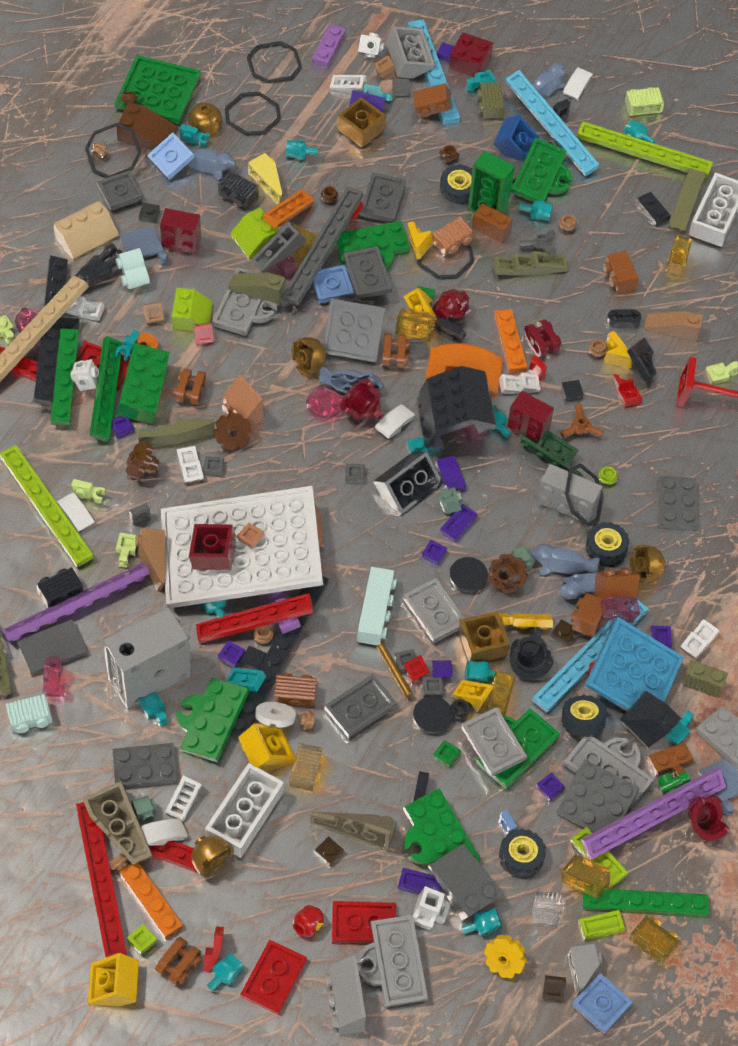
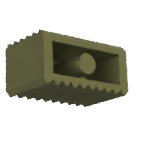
[477,82,504,118]
[682,660,728,698]

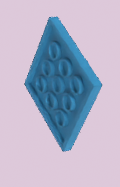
[585,617,684,711]

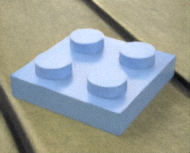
[147,133,195,180]

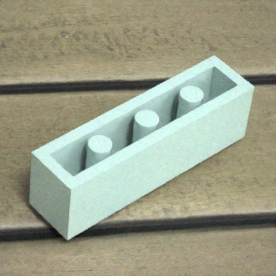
[357,567,397,645]

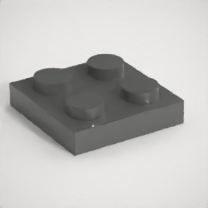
[97,171,143,211]

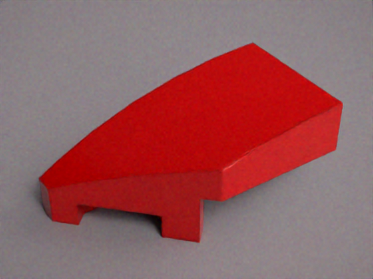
[613,374,642,407]
[203,926,224,972]

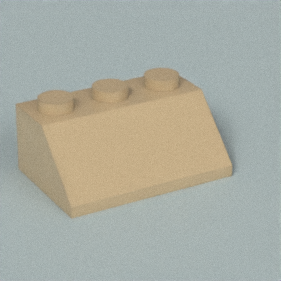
[54,201,119,260]

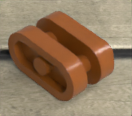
[382,333,410,368]
[173,368,206,405]
[155,937,202,986]

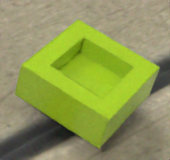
[127,924,157,955]

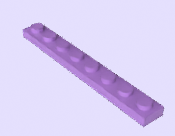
[1,563,150,641]
[581,768,726,860]

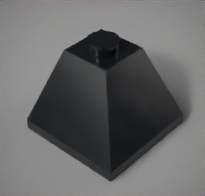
[620,691,682,748]

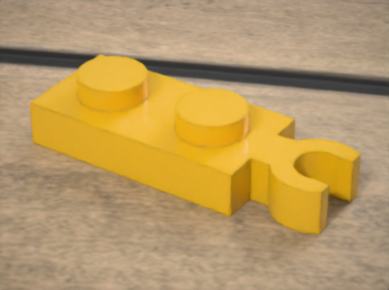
[499,613,553,630]

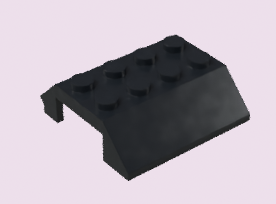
[417,366,496,449]

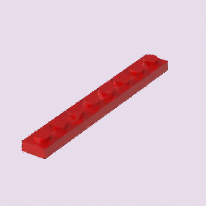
[76,802,127,958]

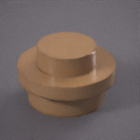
[92,143,109,159]
[559,214,577,231]
[589,339,607,357]
[254,625,273,644]
[299,710,315,730]
[109,853,128,871]

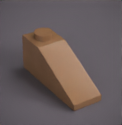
[644,311,703,342]
[135,528,165,591]

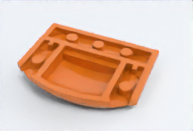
[425,343,503,397]

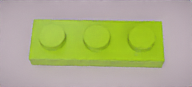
[570,827,628,888]

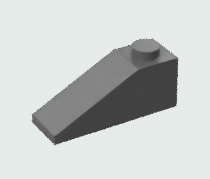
[251,222,307,273]

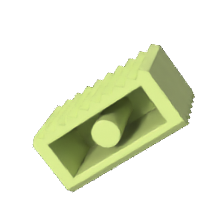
[625,87,664,116]

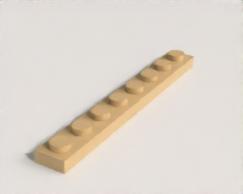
[0,276,89,382]

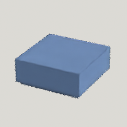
[499,810,517,834]

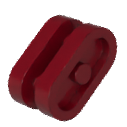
[524,319,561,357]

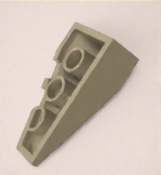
[82,781,152,865]
[310,812,397,852]

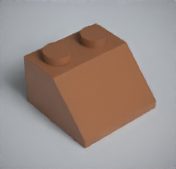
[222,375,263,428]

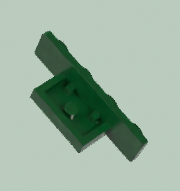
[518,430,583,477]

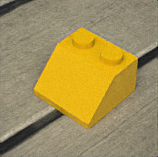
[238,724,296,772]
[88,953,139,1006]

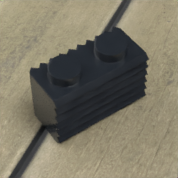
[218,171,259,209]
[37,567,83,608]

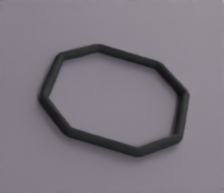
[247,41,302,83]
[225,92,281,135]
[85,123,141,178]
[417,233,474,279]
[565,464,603,526]

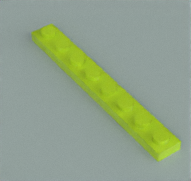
[577,122,713,179]
[0,445,94,567]

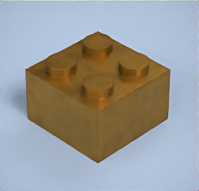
[337,97,386,147]
[458,611,510,662]

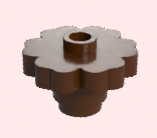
[213,412,252,451]
[126,441,159,479]
[489,553,528,593]

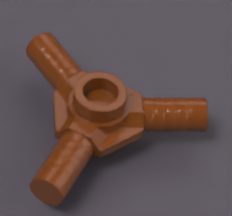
[560,404,604,439]

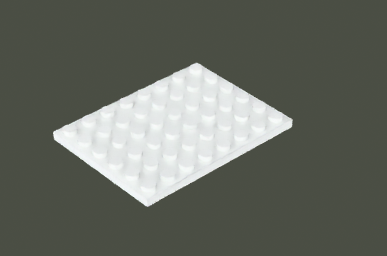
[161,486,323,608]

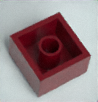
[449,32,493,77]
[160,208,201,253]
[507,391,554,443]
[189,524,237,570]

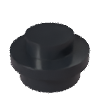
[450,699,470,719]

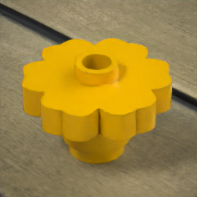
[484,935,527,978]

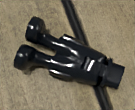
[74,242,123,290]

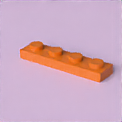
[262,189,315,229]
[494,309,527,373]
[119,863,183,940]

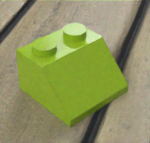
[230,207,279,259]
[172,288,213,332]

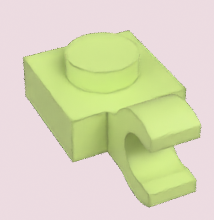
[0,314,14,345]
[705,361,738,385]
[71,479,106,503]
[116,533,137,568]

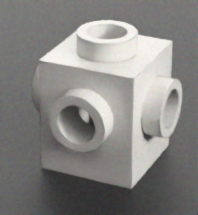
[358,32,385,58]
[71,359,99,391]

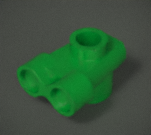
[658,771,691,796]

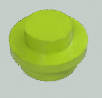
[598,466,617,485]

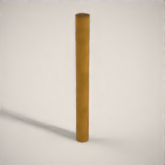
[376,639,413,698]

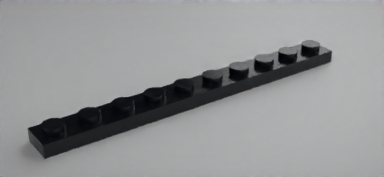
[32,255,68,406]
[230,576,329,739]

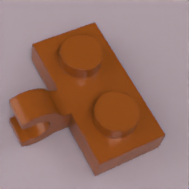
[647,742,693,777]

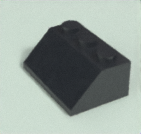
[373,450,443,514]

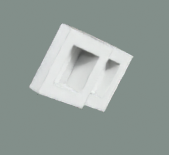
[563,68,593,101]
[65,296,105,321]
[499,372,540,394]
[375,404,415,439]
[177,446,204,483]
[57,493,95,533]
[680,619,719,659]
[141,819,188,845]

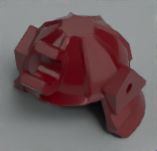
[432,289,471,322]
[340,378,384,421]
[687,794,730,841]

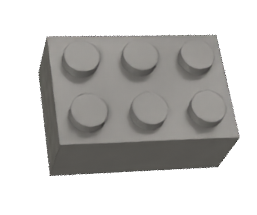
[537,464,602,522]

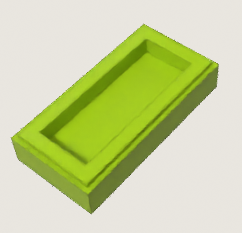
[578,910,625,941]

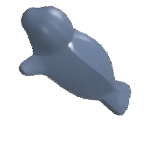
[532,63,567,99]
[187,149,236,180]
[319,367,384,393]
[531,544,599,576]
[558,573,596,599]

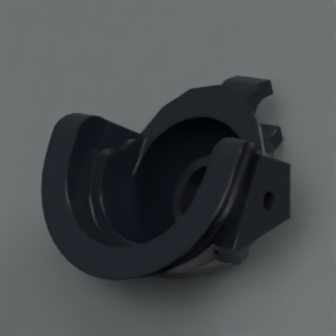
[509,627,554,679]

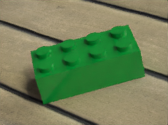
[468,151,515,215]
[116,343,170,424]

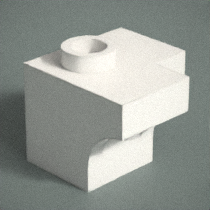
[413,886,450,930]

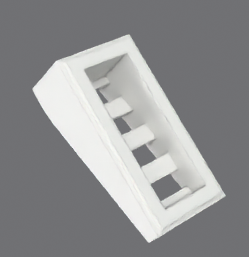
[329,75,368,94]
[165,775,203,822]

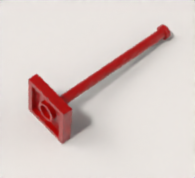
[676,357,738,408]

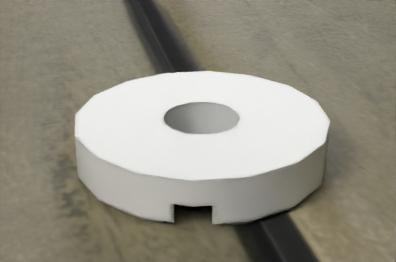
[255,702,296,728]

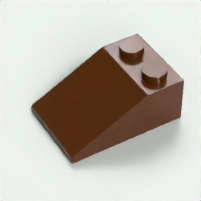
[116,102,178,150]

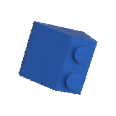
[493,114,540,162]

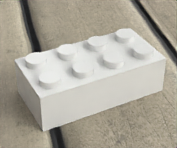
[689,173,738,247]
[205,763,284,858]

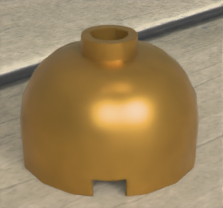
[188,103,222,137]
[291,337,326,375]
[630,545,666,583]
[191,835,234,876]

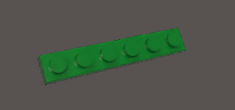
[50,329,80,425]
[89,336,123,442]
[582,887,709,917]

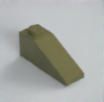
[228,272,285,304]

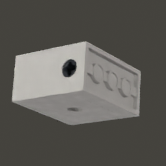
[103,608,192,709]

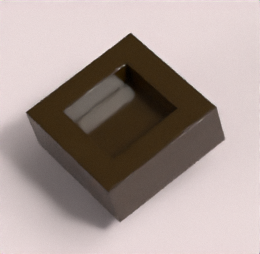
[551,619,577,646]
[314,836,344,867]
[542,975,566,1001]

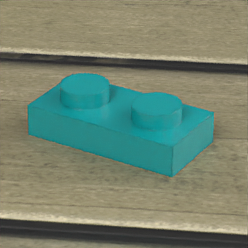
[226,668,266,692]

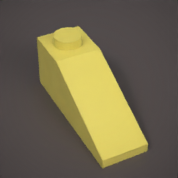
[248,153,282,205]

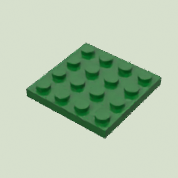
[114,55,201,124]

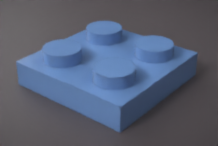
[313,265,354,304]
[571,973,633,1034]

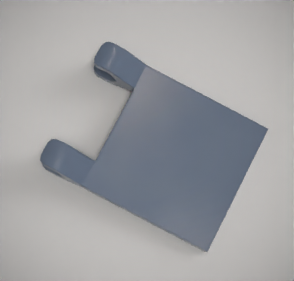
[119,226,167,265]
[698,759,738,816]

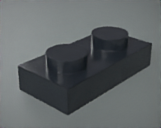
[636,192,671,226]

